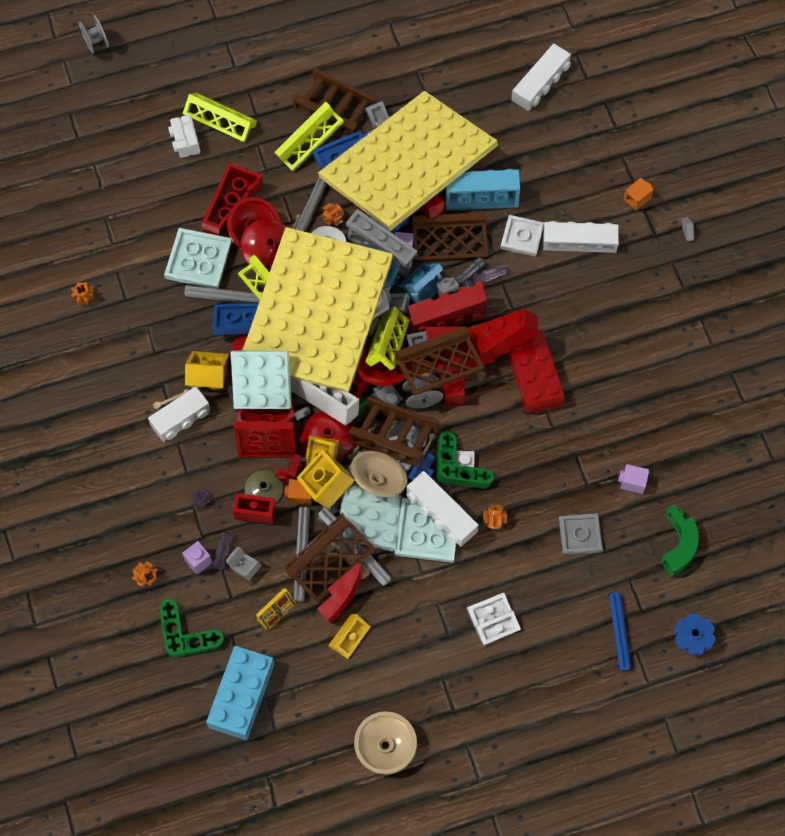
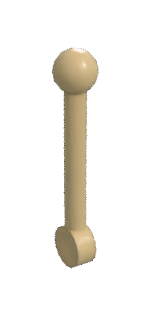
[153,389,189,410]

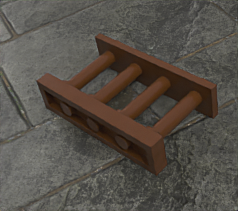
[293,68,376,136]
[349,396,440,468]

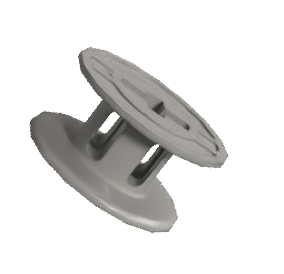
[78,15,109,54]
[402,374,443,409]

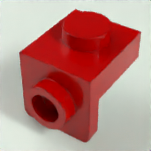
[274,454,303,483]

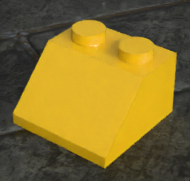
[185,351,229,390]
[297,449,355,509]

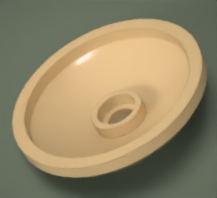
[351,451,407,497]
[354,712,417,775]

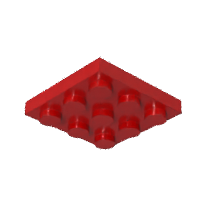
[234,420,296,458]

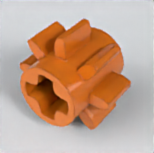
[322,203,344,226]
[71,282,94,305]
[483,505,508,529]
[132,561,157,587]

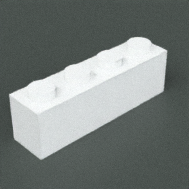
[511,43,571,111]
[543,221,618,253]
[290,378,359,425]
[406,471,479,547]

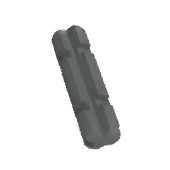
[455,257,485,287]

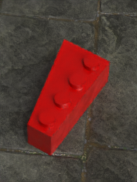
[202,163,263,236]
[408,281,487,333]
[463,308,539,368]
[425,326,465,405]

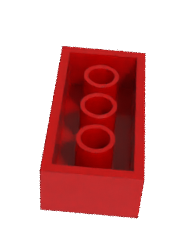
[507,329,564,414]

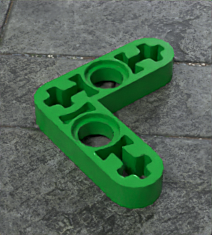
[437,431,494,489]
[160,599,224,657]

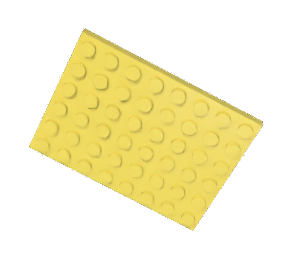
[318,91,498,231]
[243,227,393,393]

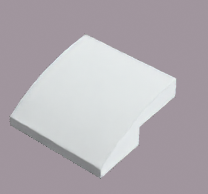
[467,592,521,645]

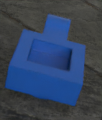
[407,452,435,482]

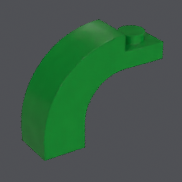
[660,504,699,578]

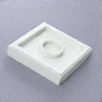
[500,215,544,257]

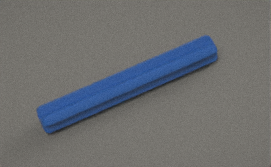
[609,592,631,671]

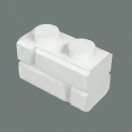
[168,115,200,158]

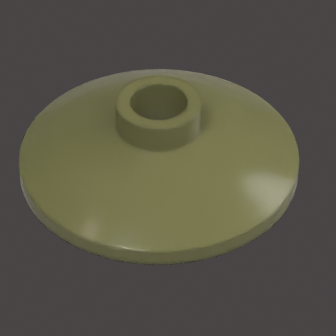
[245,470,284,503]

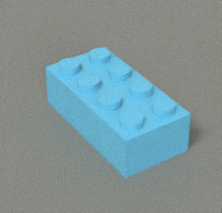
[445,169,520,210]
[206,646,275,740]

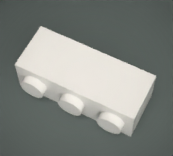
[148,386,211,442]

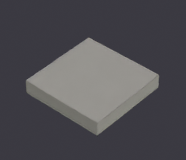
[558,513,603,555]

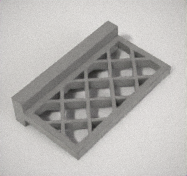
[346,209,417,279]

